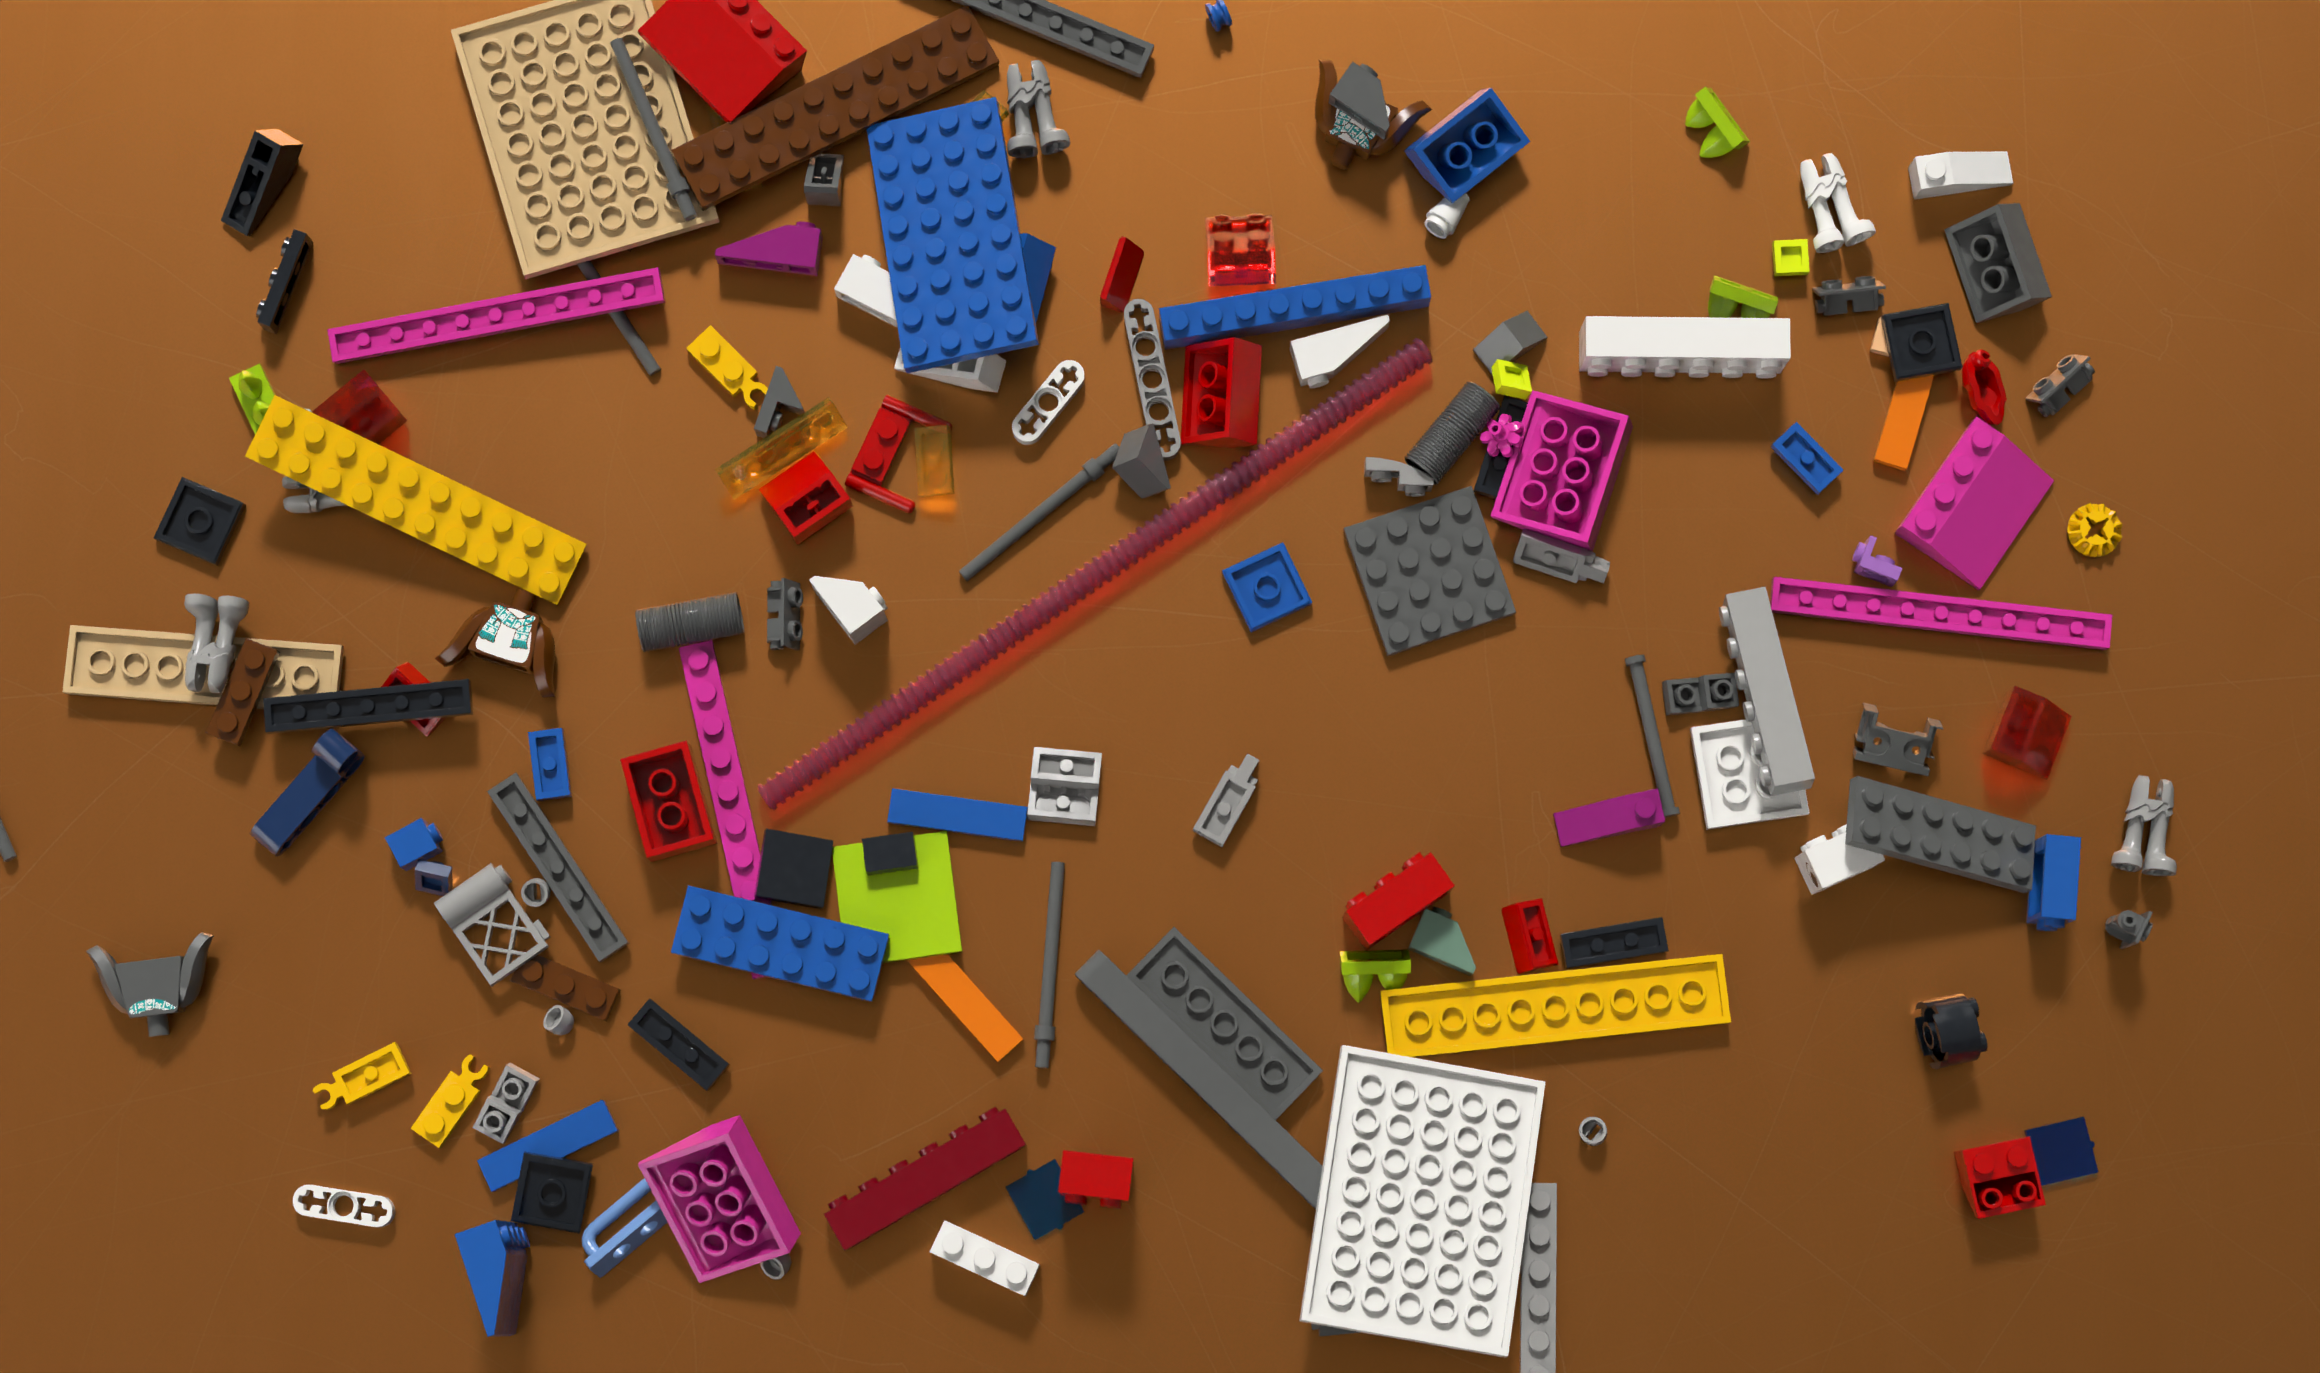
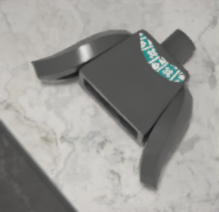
[86,932,214,1037]

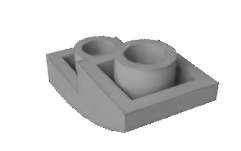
[1364,457,1433,497]
[473,1063,540,1144]

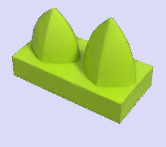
[1685,87,1750,158]
[1708,275,1778,318]
[229,363,275,434]
[1340,949,1411,1003]

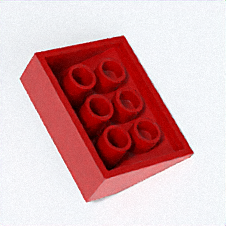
[638,0,807,123]

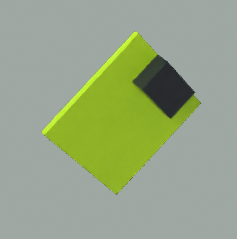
[832,831,963,963]

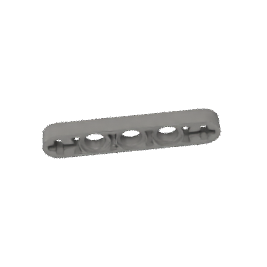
[1124,299,1181,461]

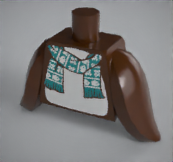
[1315,59,1433,170]
[435,589,555,698]

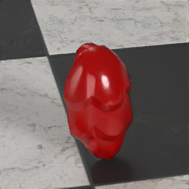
[1962,349,2007,425]

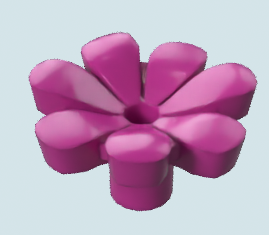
[1480,414,1524,457]

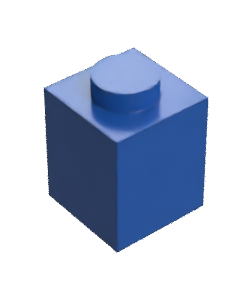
[385,818,443,871]

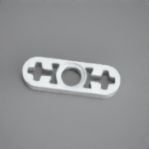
[1012,360,1085,445]
[293,1185,395,1227]

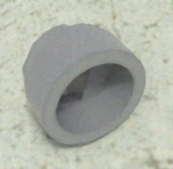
[521,878,551,907]
[543,1005,574,1035]
[1579,1117,1607,1146]
[760,1254,792,1279]

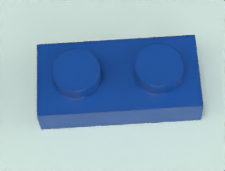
[1771,422,1843,495]
[528,728,572,801]

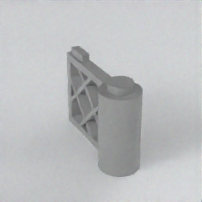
[434,863,551,987]

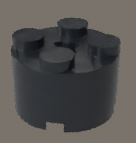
[1915,993,1988,1069]

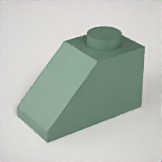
[1408,906,1476,976]

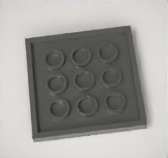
[1343,486,1516,657]

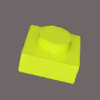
[1772,239,1810,276]
[1491,359,1532,400]

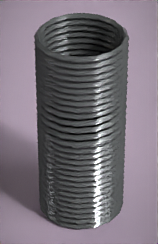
[1405,382,1500,485]
[635,592,744,652]

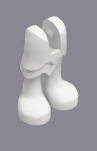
[1800,153,1876,253]

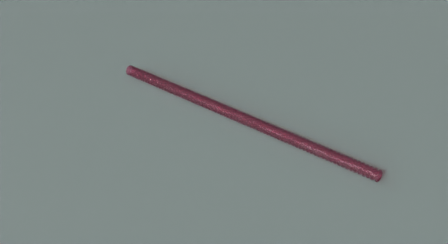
[757,338,1433,810]

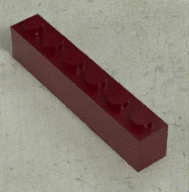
[824,1107,1027,1251]

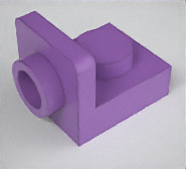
[1852,535,1902,587]

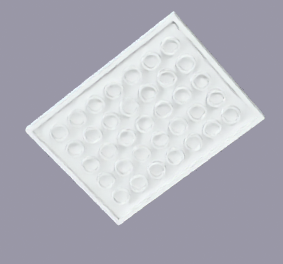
[1299,1045,1545,1358]

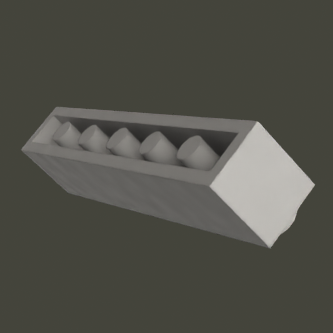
[1719,587,1815,796]

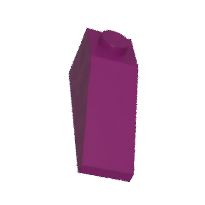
[715,222,823,276]
[1553,788,1665,847]

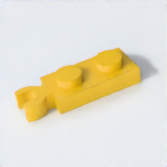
[686,325,768,410]
[313,1042,412,1110]
[411,1055,490,1148]

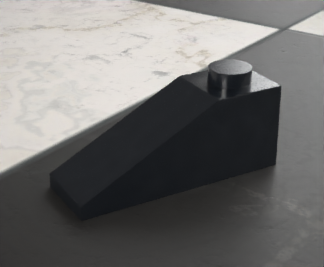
[221,129,304,236]

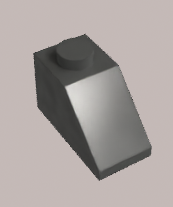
[1329,61,1390,139]

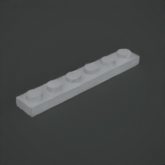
[1520,1183,1557,1373]

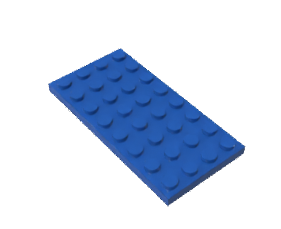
[867,97,1039,373]

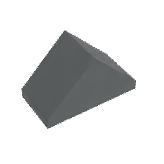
[804,154,844,206]
[1473,311,1547,376]
[1112,424,1171,498]

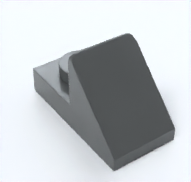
[754,366,806,440]

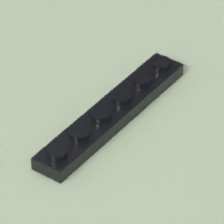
[263,679,473,734]

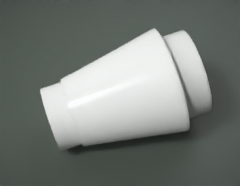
[1424,193,1470,239]

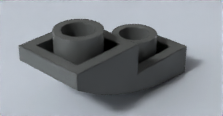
[1662,673,1739,716]

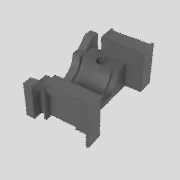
[1853,703,1943,776]

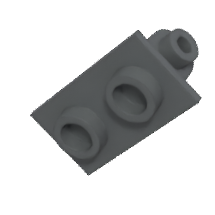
[1812,276,1886,316]
[2025,354,2095,417]
[767,578,803,650]
[2105,910,2153,949]

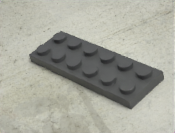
[1845,776,2036,893]
[1126,927,1323,1120]

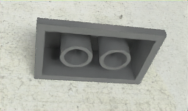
[1945,203,2052,323]

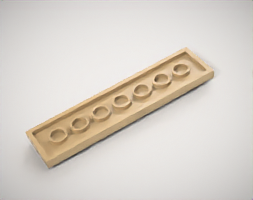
[62,625,344,709]

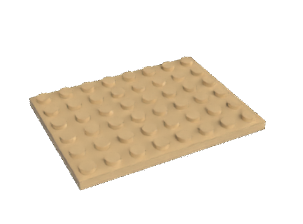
[451,0,719,279]

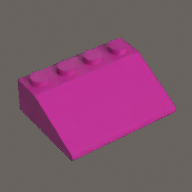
[1491,390,1633,552]
[1895,416,2054,590]
[638,1115,801,1283]

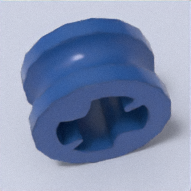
[1205,0,1232,32]

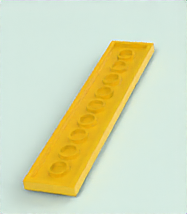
[245,395,587,605]
[1380,954,1731,1058]

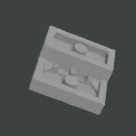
[1027,747,1102,826]

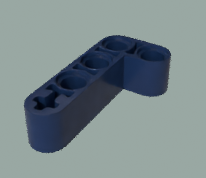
[250,729,365,857]

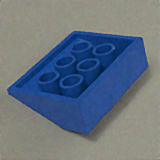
[455,1220,530,1337]

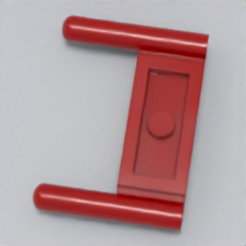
[844,395,952,513]

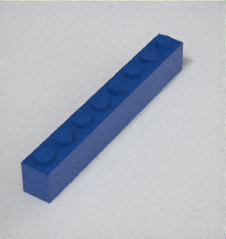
[1159,265,1431,350]

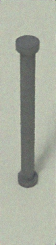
[1625,655,1680,818]

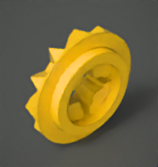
[2067,503,2122,557]

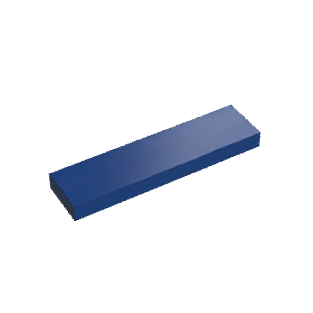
[887,788,1028,842]
[477,1100,619,1192]

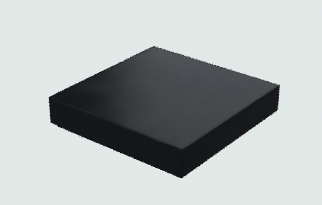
[1881,303,1963,382]
[154,477,246,566]
[754,828,833,909]
[511,1151,593,1233]

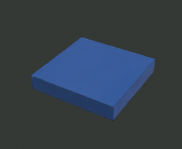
[1222,542,1312,633]

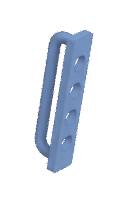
[582,1178,667,1278]

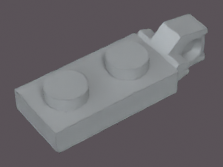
[1513,528,1610,583]
[1192,753,1259,847]

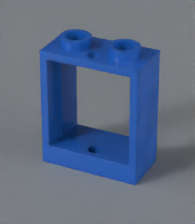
[2027,834,2081,931]

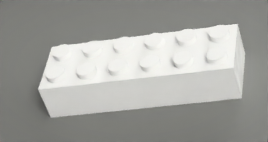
[1579,316,1791,378]

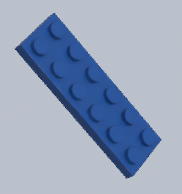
[671,885,890,1002]

